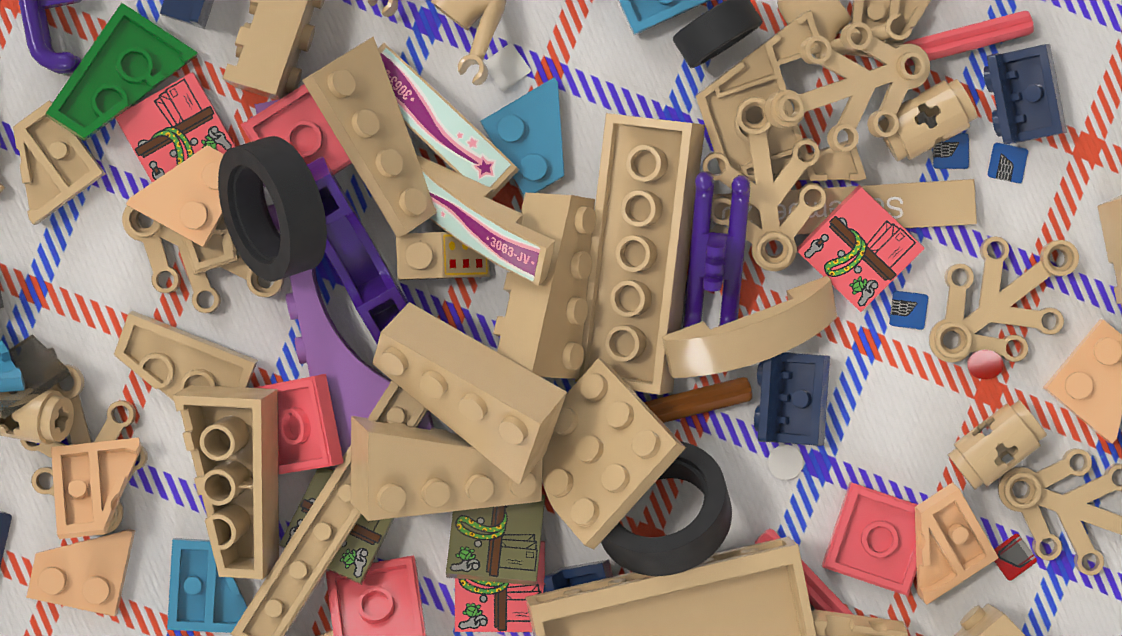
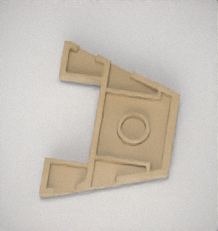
[695,10,867,181]

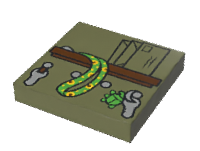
[279,467,394,585]
[446,495,545,586]

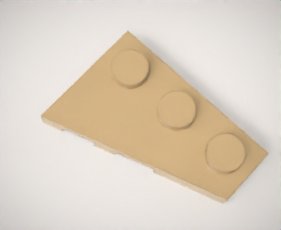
[114,311,258,401]

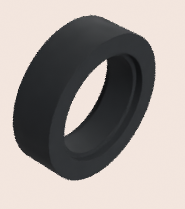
[218,136,327,282]
[601,441,732,576]

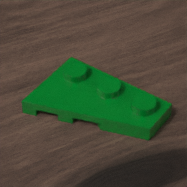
[46,2,198,141]

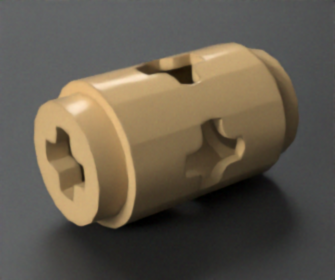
[878,79,978,161]
[0,385,74,445]
[948,400,1047,490]

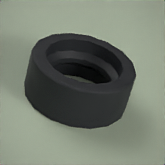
[673,0,763,68]

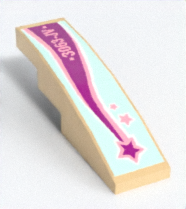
[378,43,519,199]
[417,155,555,286]

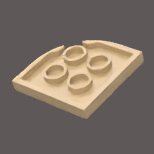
[542,358,686,550]

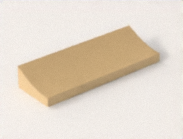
[575,113,705,395]

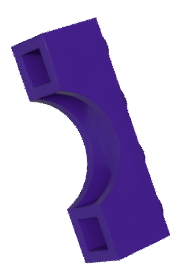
[307,156,408,344]

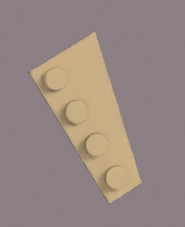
[302,36,437,238]

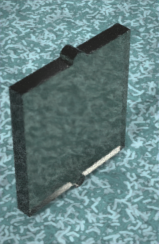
[0,334,71,419]

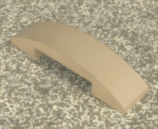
[662,276,837,378]

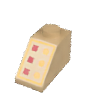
[396,232,490,280]

